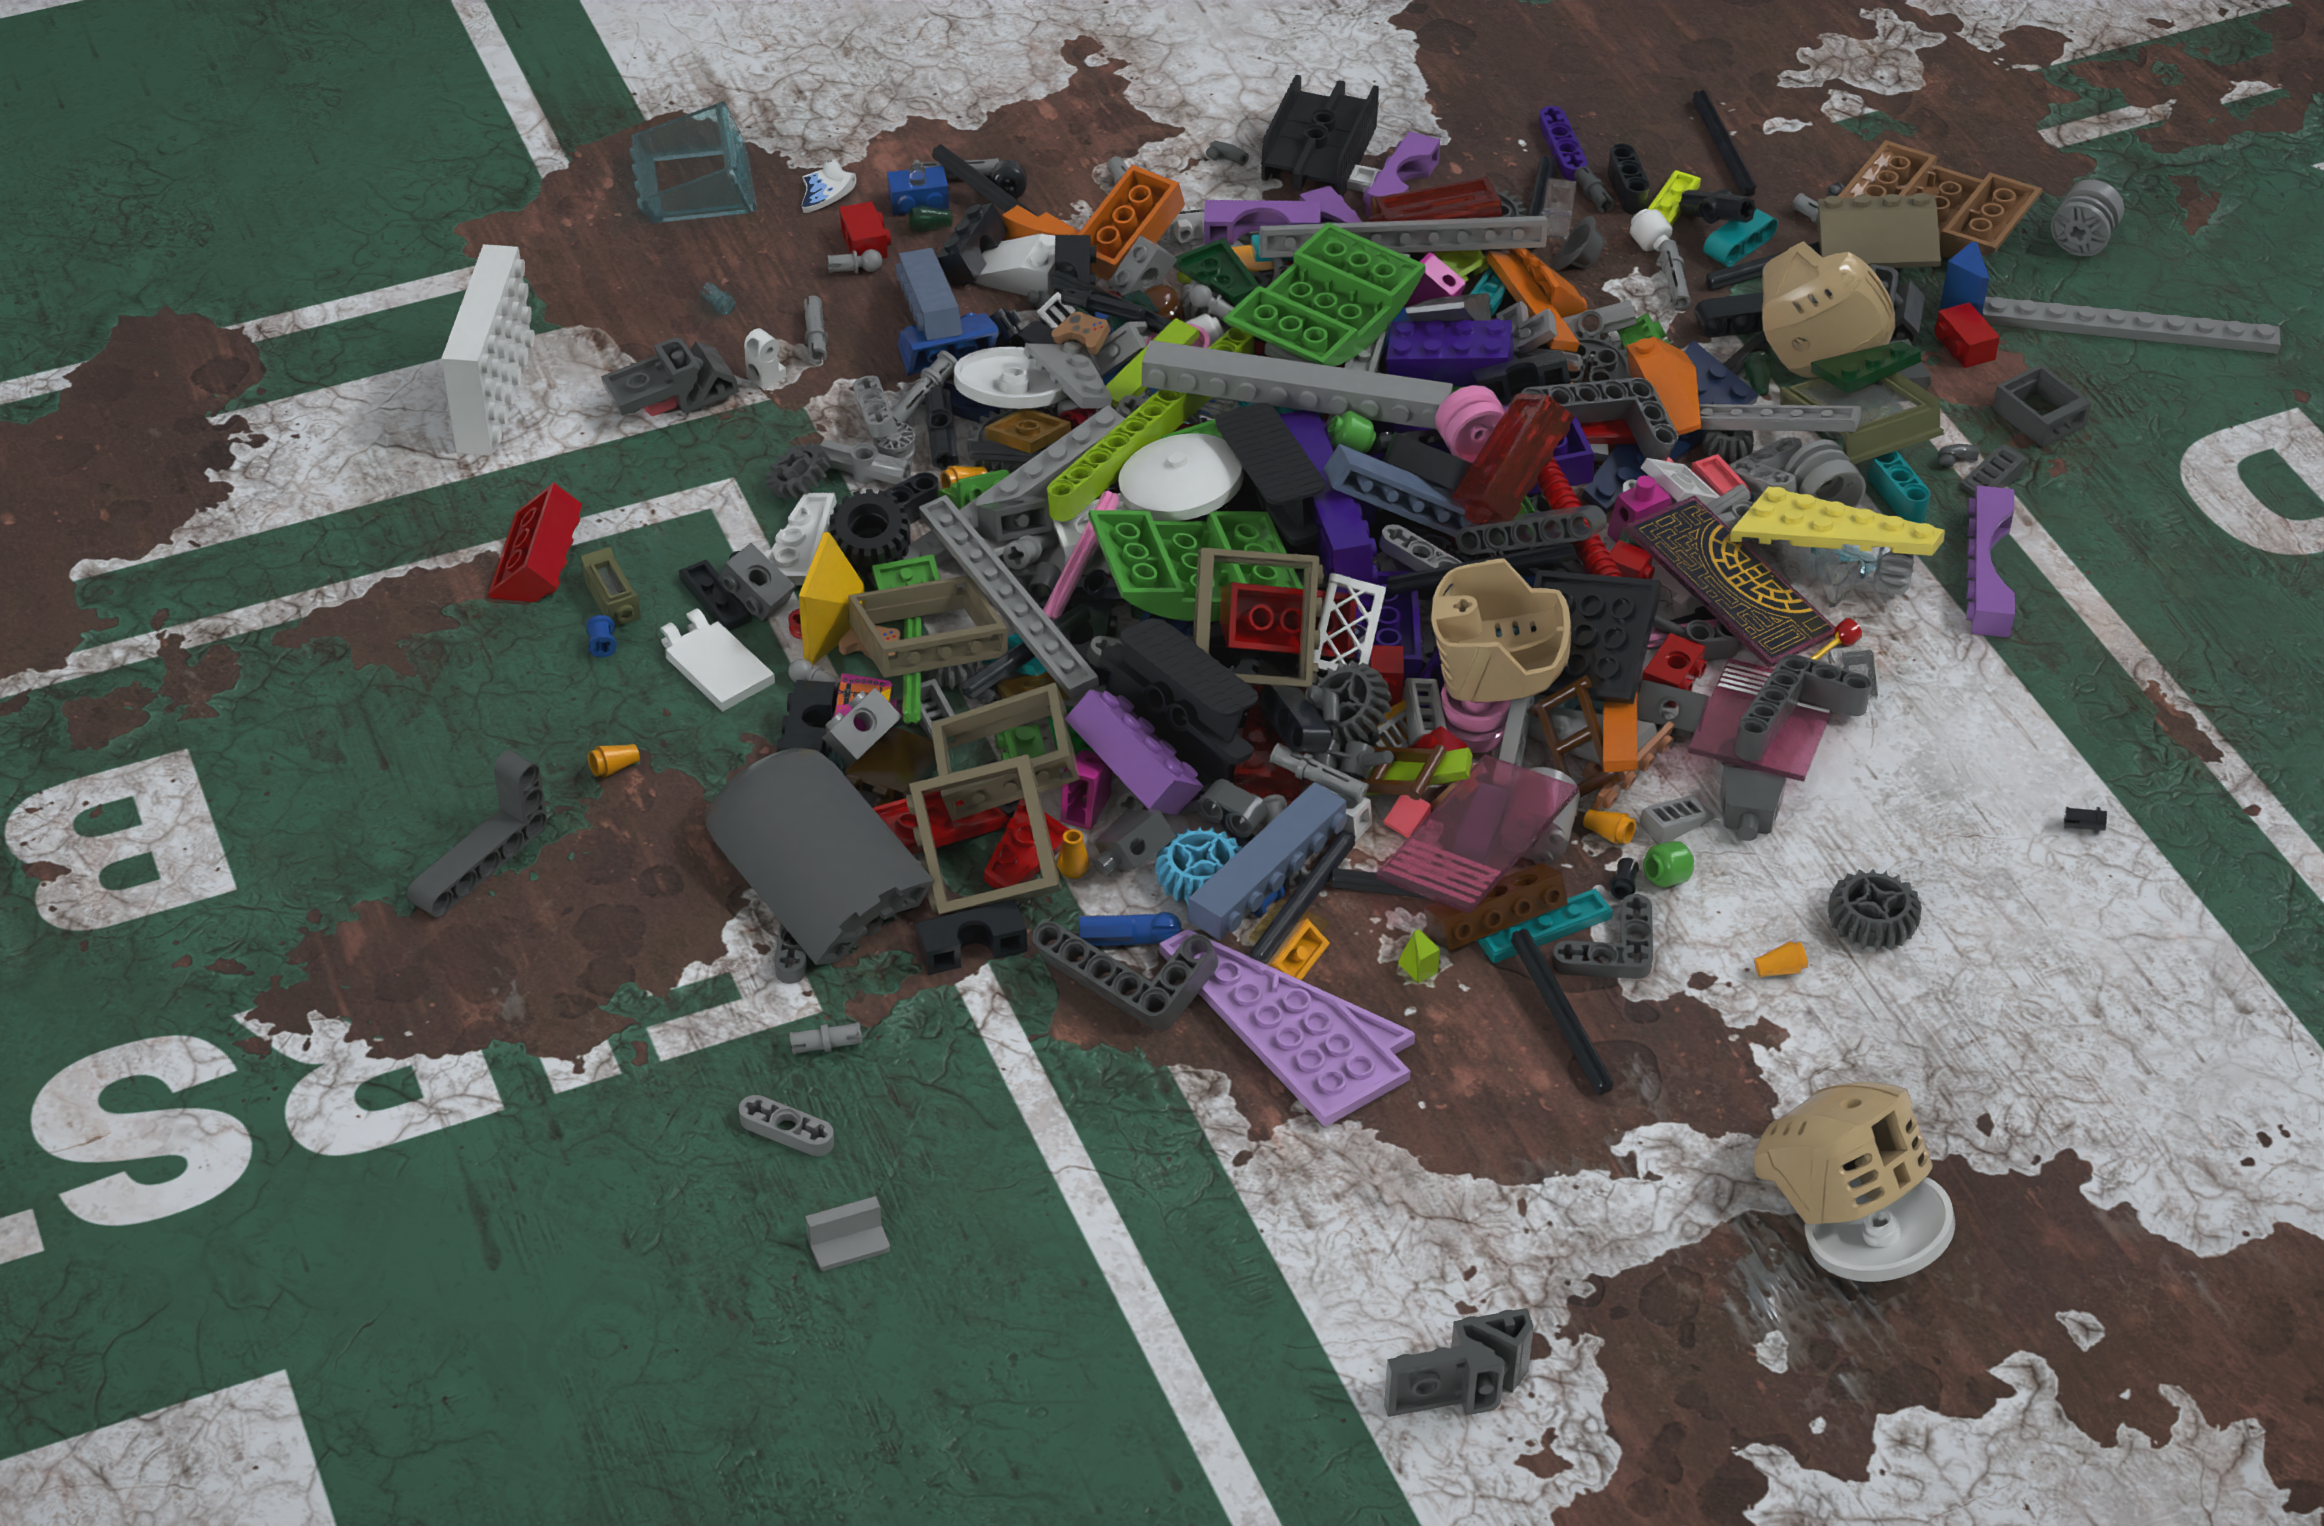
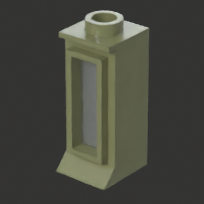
[581,546,641,627]

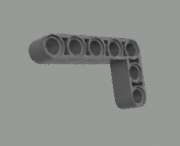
[1512,377,1678,461]
[1734,654,1872,761]
[407,750,547,918]
[1032,921,1219,1031]

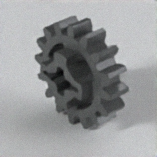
[766,442,831,500]

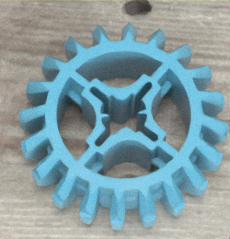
[1155,826,1242,905]

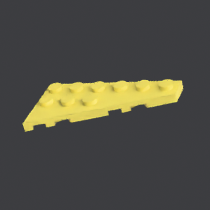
[1730,486,1945,556]

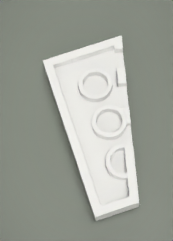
[751,493,837,585]

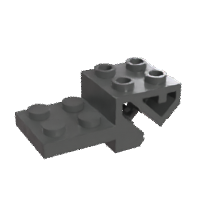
[1812,264,1925,346]
[601,337,739,416]
[1384,1308,1534,1417]

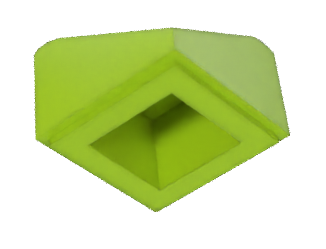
[1398,929,1440,984]

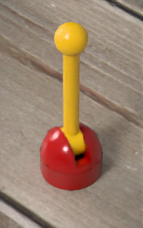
[1810,618,1862,660]

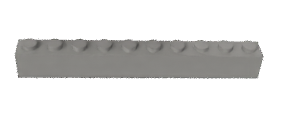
[1142,340,1453,429]

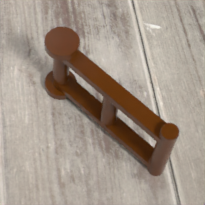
[1530,675,1626,798]
[1311,745,1447,800]

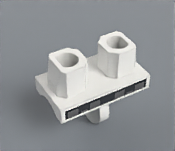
[1170,206,1205,243]

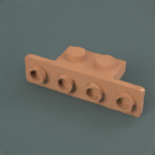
[1581,721,1675,811]

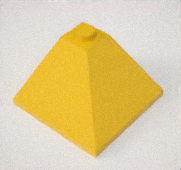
[799,532,865,666]

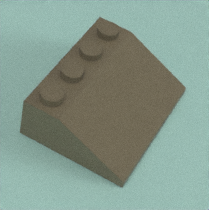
[1817,193,1941,268]

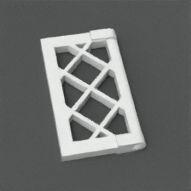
[1313,573,1386,673]

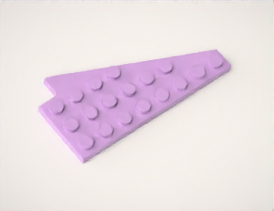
[1159,929,1415,1127]

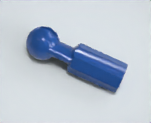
[1079,912,1182,946]

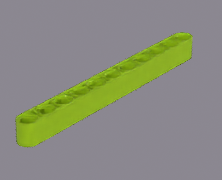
[1047,327,1255,521]

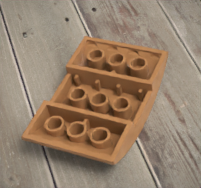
[1838,140,2042,258]

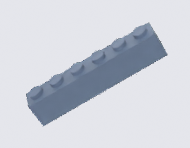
[895,248,962,341]
[1323,444,1494,542]
[1188,782,1347,941]

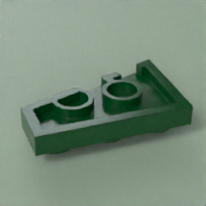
[1173,238,1260,306]
[1811,341,1921,393]

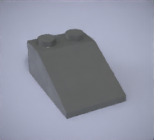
[1406,293,1491,321]

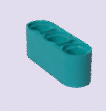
[1703,208,1778,267]
[1868,451,1930,524]

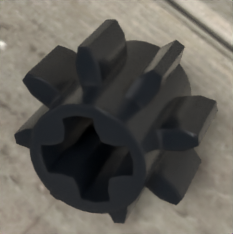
[989,307,1023,344]

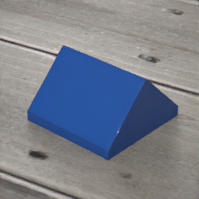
[1940,242,1989,316]

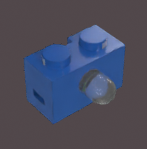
[887,163,949,215]

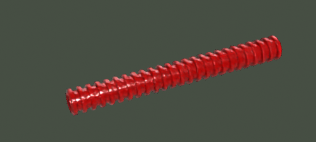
[1511,415,1622,577]

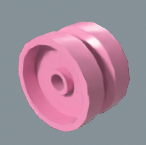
[1435,385,1514,467]
[1441,683,1511,753]

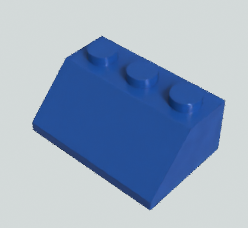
[897,313,999,376]

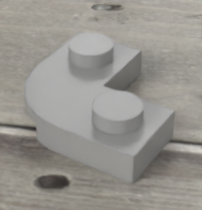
[1496,301,1557,354]

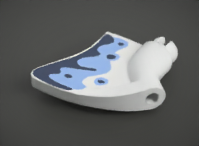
[802,159,856,213]

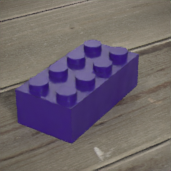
[1387,319,1514,387]
[1354,571,1422,687]

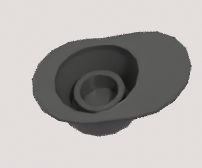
[1549,216,1605,272]

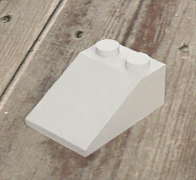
[970,233,1056,296]

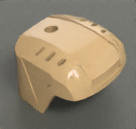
[1762,241,1895,378]
[1431,558,1571,702]
[1753,1082,1933,1224]

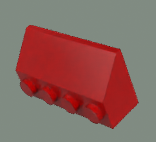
[488,482,582,602]
[1219,582,1356,659]

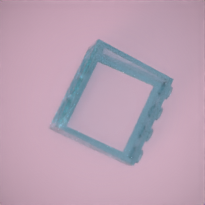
[629,101,757,223]

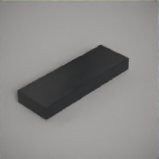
[679,559,752,631]

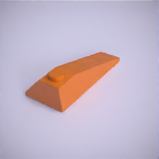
[1509,248,1588,326]
[1626,337,1701,436]

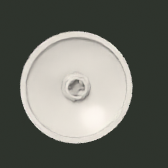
[954,347,1068,409]
[1118,434,1244,521]
[1805,1177,1955,1282]

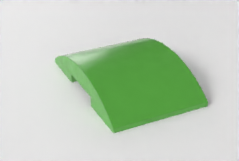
[1224,222,1426,366]
[1088,510,1303,622]

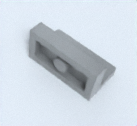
[1087,322,1147,379]
[805,1196,890,1271]

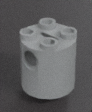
[1502,767,1580,866]

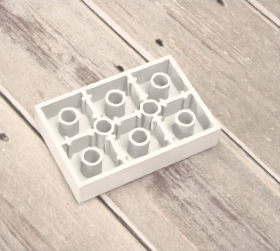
[441,244,535,455]

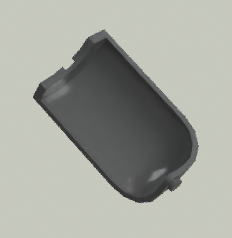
[705,747,934,965]

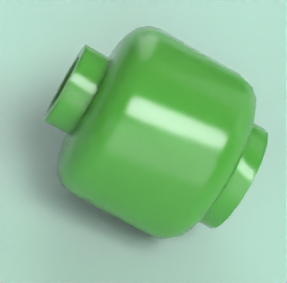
[1328,411,1376,454]
[1643,841,1694,888]

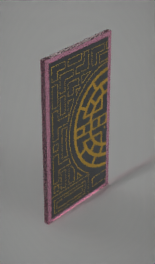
[1623,495,1835,668]

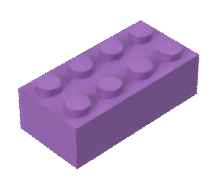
[1065,690,1204,816]

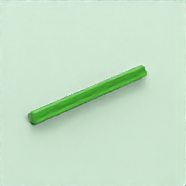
[902,616,922,724]

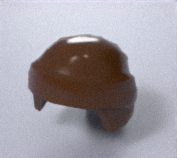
[1134,284,1183,321]

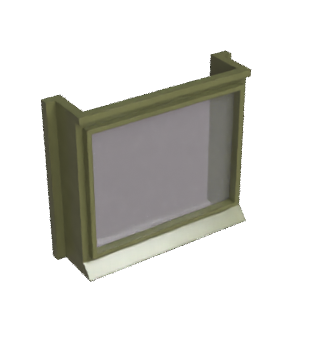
[1780,372,1944,465]

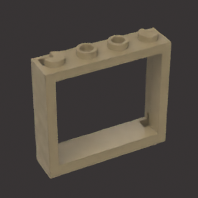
[1193,548,1324,690]
[848,575,1008,678]
[931,682,1080,821]
[906,754,1062,917]

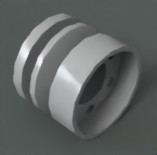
[2050,179,2125,256]
[1785,439,1866,508]

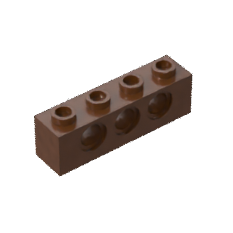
[1424,862,1568,951]

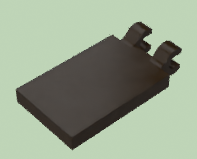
[844,726,949,808]

